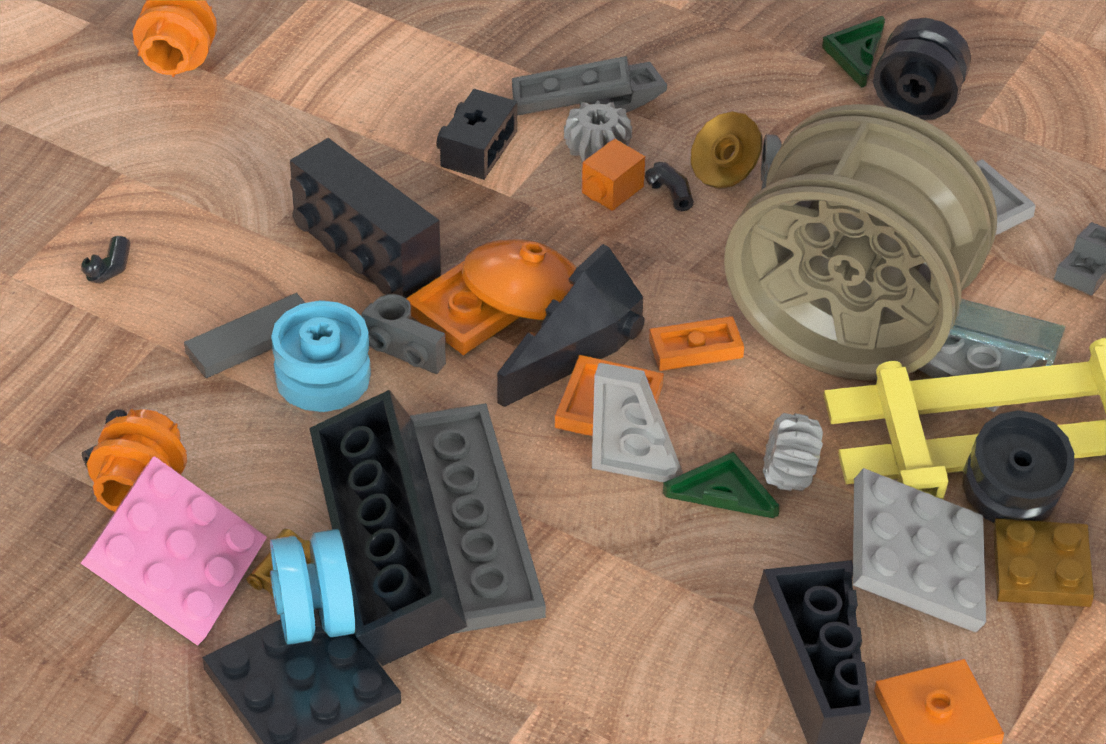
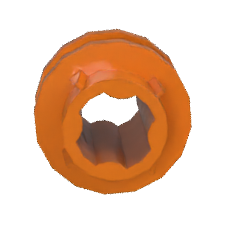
[132,0,217,77]
[87,409,187,512]

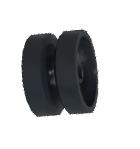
[873,18,971,120]
[962,410,1075,524]

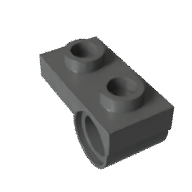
[362,294,446,374]

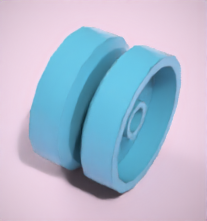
[271,300,371,412]
[270,529,355,645]

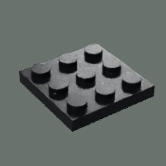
[202,609,401,744]

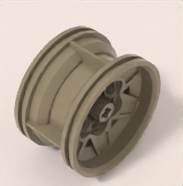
[724,104,997,380]

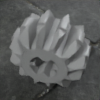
[564,99,632,162]
[763,413,823,491]

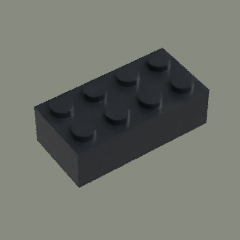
[290,138,441,298]

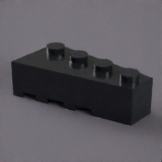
[753,560,871,744]

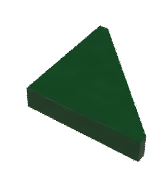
[822,16,885,88]
[663,452,780,518]

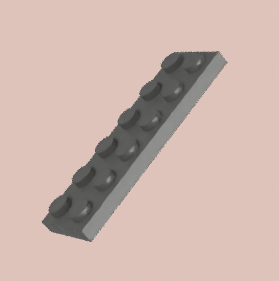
[410,403,546,634]

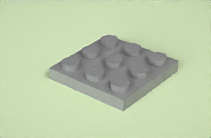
[853,468,986,632]

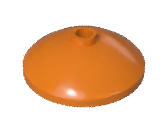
[462,239,577,320]

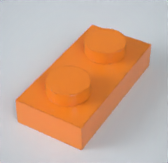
[649,316,744,371]

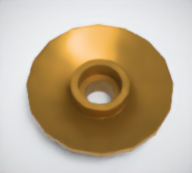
[691,111,762,189]

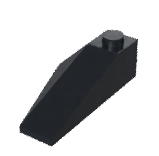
[497,244,645,407]

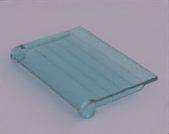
[950,299,1066,366]

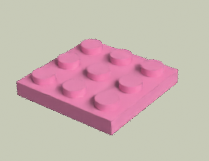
[81,456,267,646]

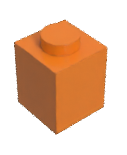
[582,138,646,211]

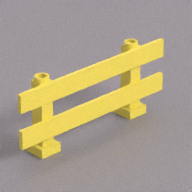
[823,338,1106,499]

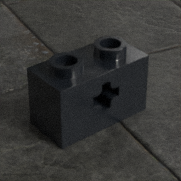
[436,89,517,180]

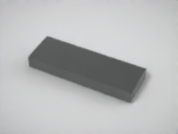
[512,56,632,116]
[184,293,305,378]

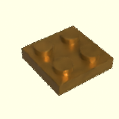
[993,519,1094,607]

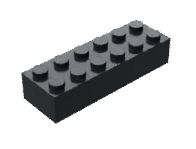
[309,390,467,666]

